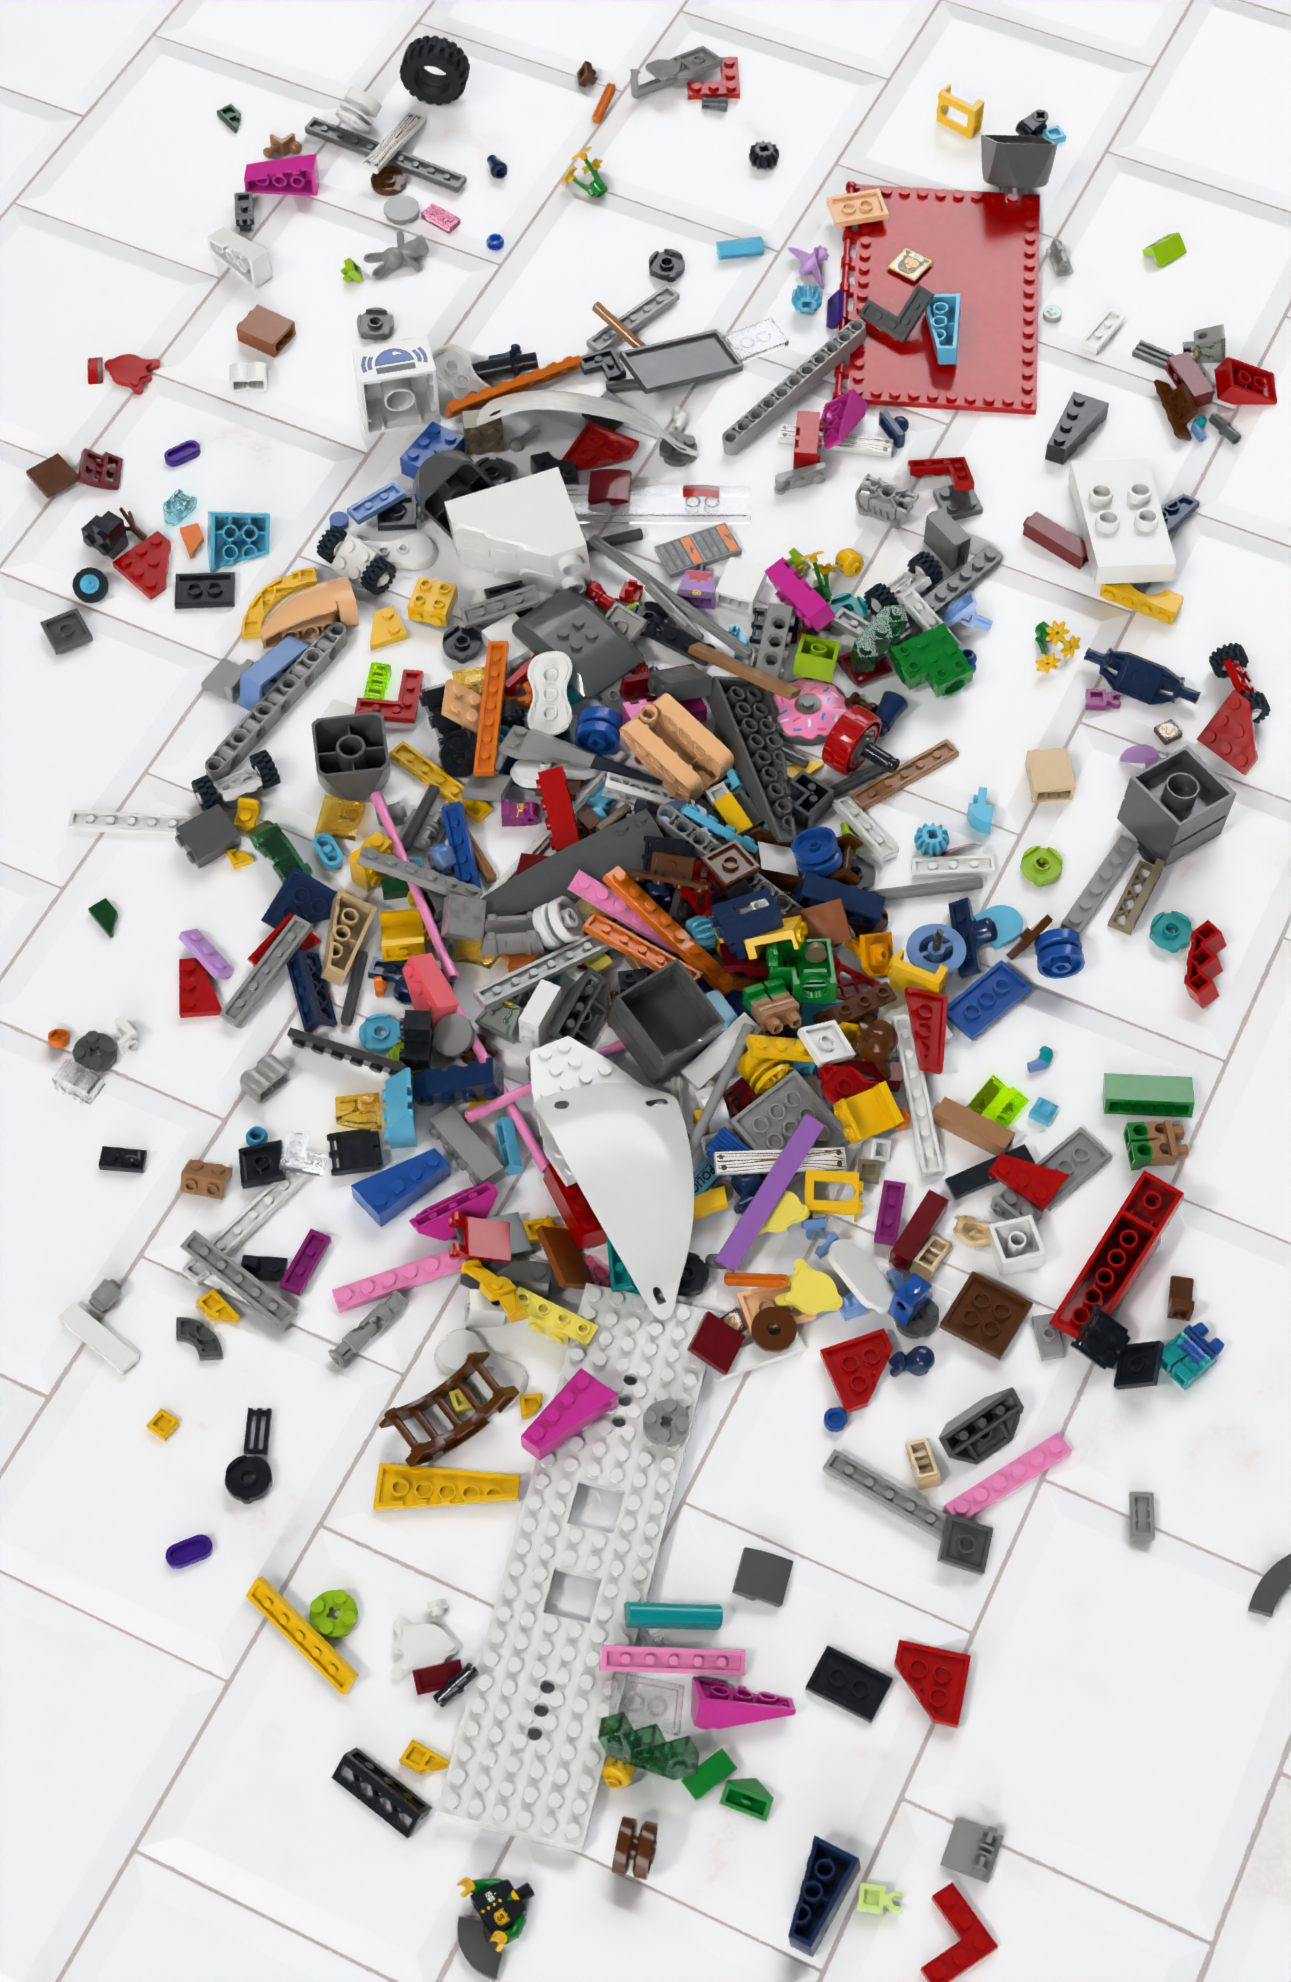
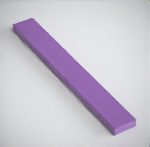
[715,1113,825,1272]

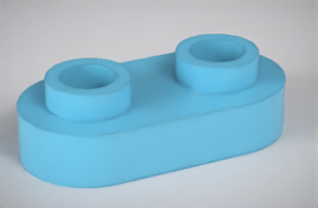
[313,833,343,870]

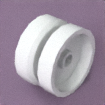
[532,896,584,950]

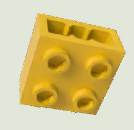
[407,577,458,627]
[349,831,394,892]

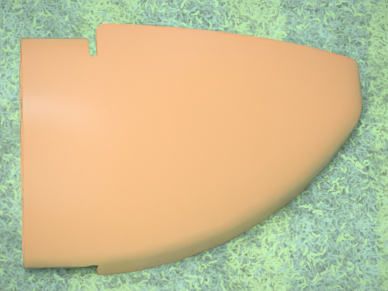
[260,577,359,649]

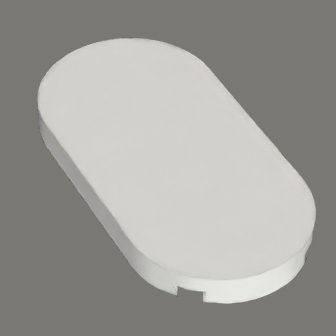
[827,1239,895,1314]

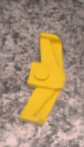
[461,1259,529,1324]

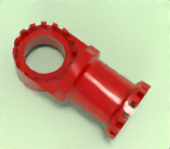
[584,581,620,611]

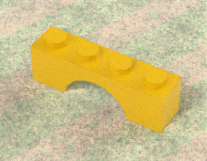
[1100,583,1184,625]

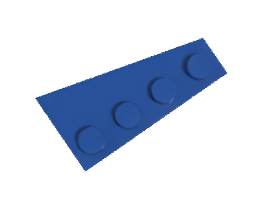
[351,1148,450,1227]

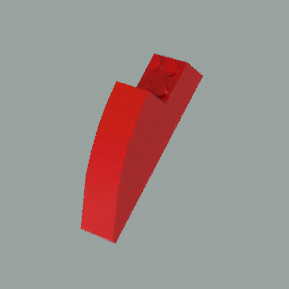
[1049,1170,1184,1343]

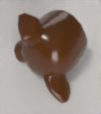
[851,1019,899,1079]

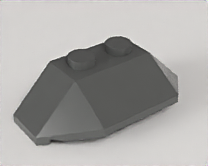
[550,967,610,1046]
[938,1387,1024,1465]

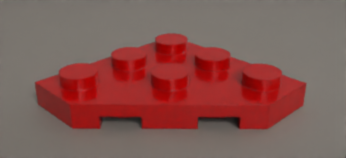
[562,421,639,471]
[112,531,171,600]
[1197,690,1258,776]
[820,1328,893,1413]
[894,1640,971,1728]

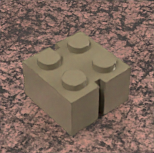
[462,409,504,454]

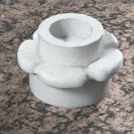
[426,1598,450,1617]

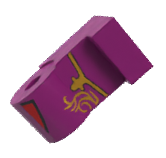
[501,799,540,827]

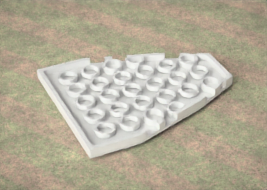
[529,1036,664,1187]

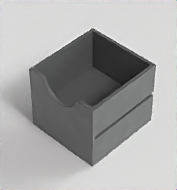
[1117,745,1237,867]
[607,958,725,1085]

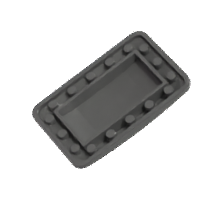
[512,589,644,699]

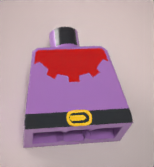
[677,564,715,609]

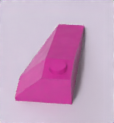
[821,389,868,450]

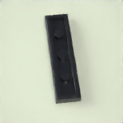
[945,1144,1035,1200]

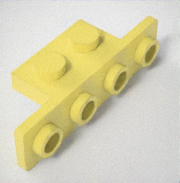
[517,1287,598,1346]

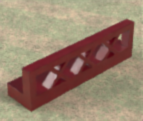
[619,663,696,705]

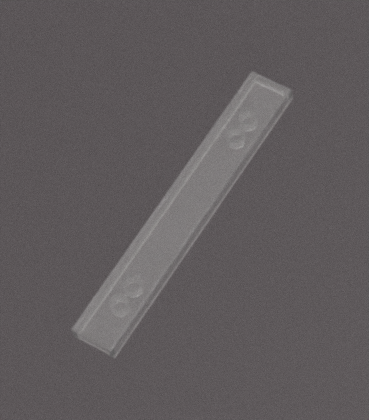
[496,485,751,524]

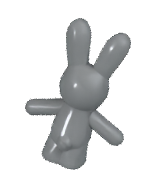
[363,231,429,279]

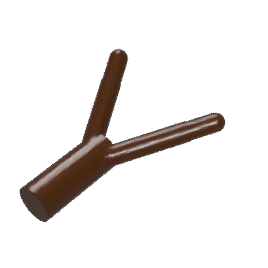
[119,507,147,541]

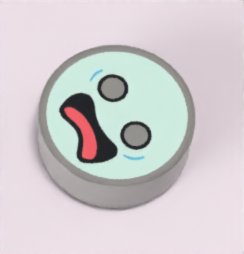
[1043,305,1062,323]

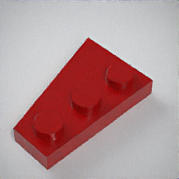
[247,913,322,967]
[179,958,222,1018]
[988,1154,1069,1211]

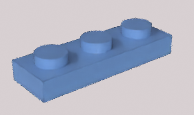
[347,481,406,525]

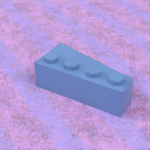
[239,635,309,711]

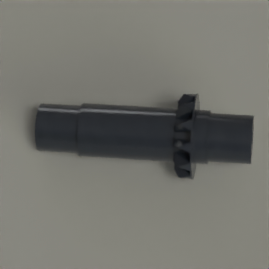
[472,349,539,380]

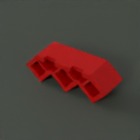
[1184,920,1227,1009]

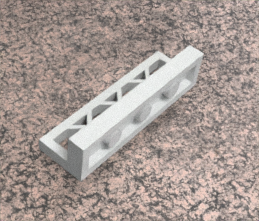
[601,772,675,812]

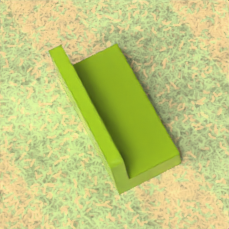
[1142,232,1187,268]

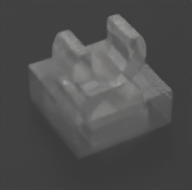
[637,1628,664,1647]

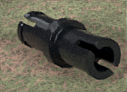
[433,1662,479,1707]

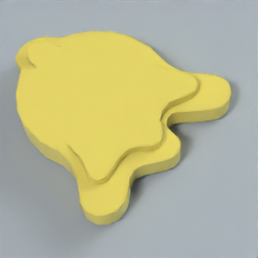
[756,1191,810,1237]
[775,1258,843,1315]

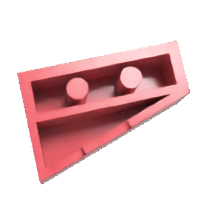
[402,953,459,1031]

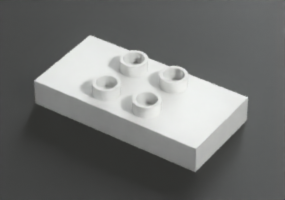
[1068,458,1177,585]

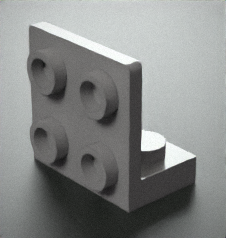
[201,658,254,704]

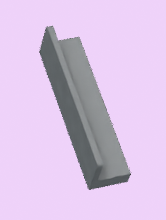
[460,584,542,629]

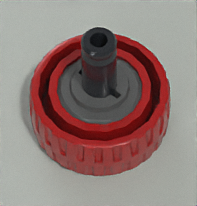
[822,705,900,776]

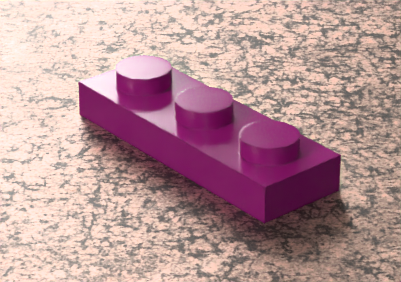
[874,1180,906,1246]
[279,1229,332,1296]

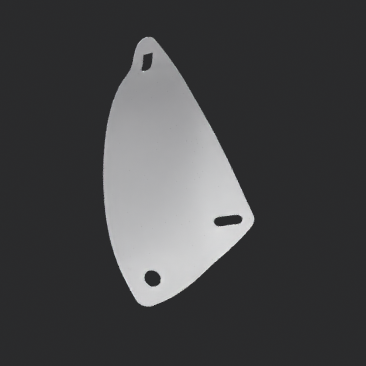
[477,390,700,456]
[534,1083,694,1320]

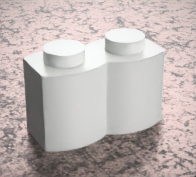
[229,362,268,392]

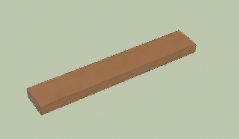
[688,642,801,700]
[849,739,959,812]

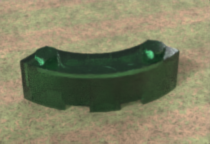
[246,820,313,884]

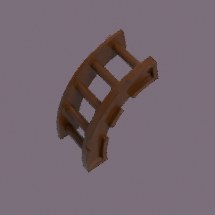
[745,826,863,892]
[379,1351,520,1467]

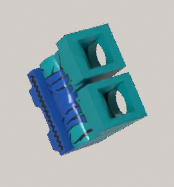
[1160,1322,1224,1391]

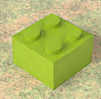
[792,633,841,683]

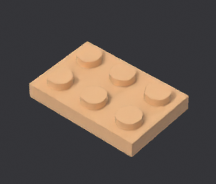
[826,189,888,228]
[441,678,482,734]
[737,1287,816,1337]

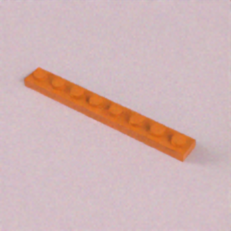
[444,355,582,419]
[473,641,509,777]
[602,866,734,997]

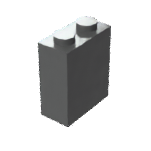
[923,508,971,571]
[648,665,712,701]
[175,804,241,868]

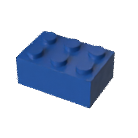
[400,421,465,479]

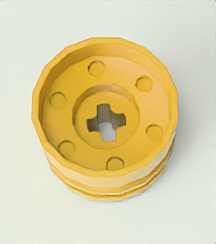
[736,1051,794,1098]

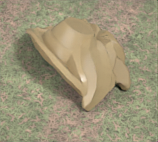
[953,1215,991,1247]

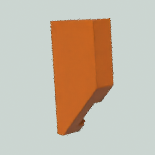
[179,523,204,558]

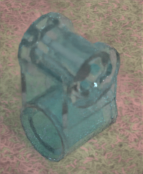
[162,489,197,526]

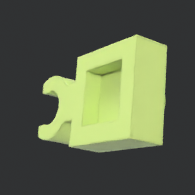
[857,1882,903,1914]

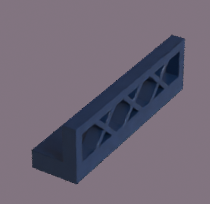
[287,949,337,1033]

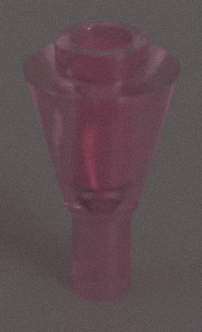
[584,1255,611,1288]

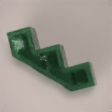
[850,604,908,672]
[598,1712,699,1780]

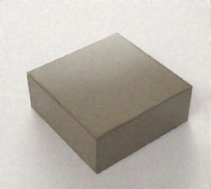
[857,1159,881,1185]

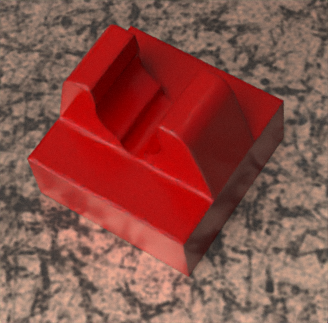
[619,579,643,604]

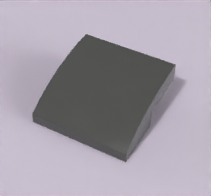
[732,1547,793,1608]

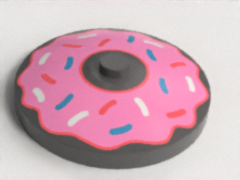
[772,678,849,746]

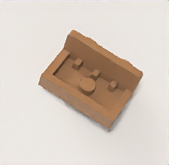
[180,1159,232,1200]

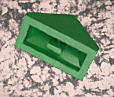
[719,1778,774,1822]

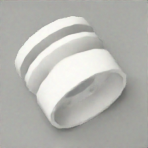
[335,86,382,134]

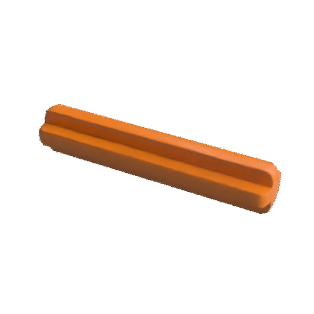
[592,83,616,124]
[724,1272,789,1288]

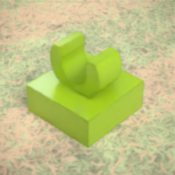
[340,257,364,283]
[786,547,812,572]

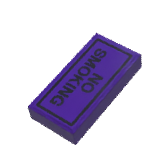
[826,289,844,329]

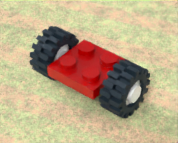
[1209,643,1271,724]

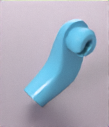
[728,624,749,661]

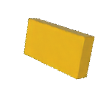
[713,792,753,836]

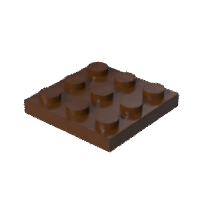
[939,1271,1033,1360]

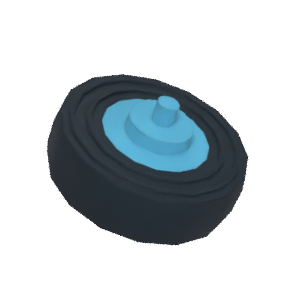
[72,567,109,603]

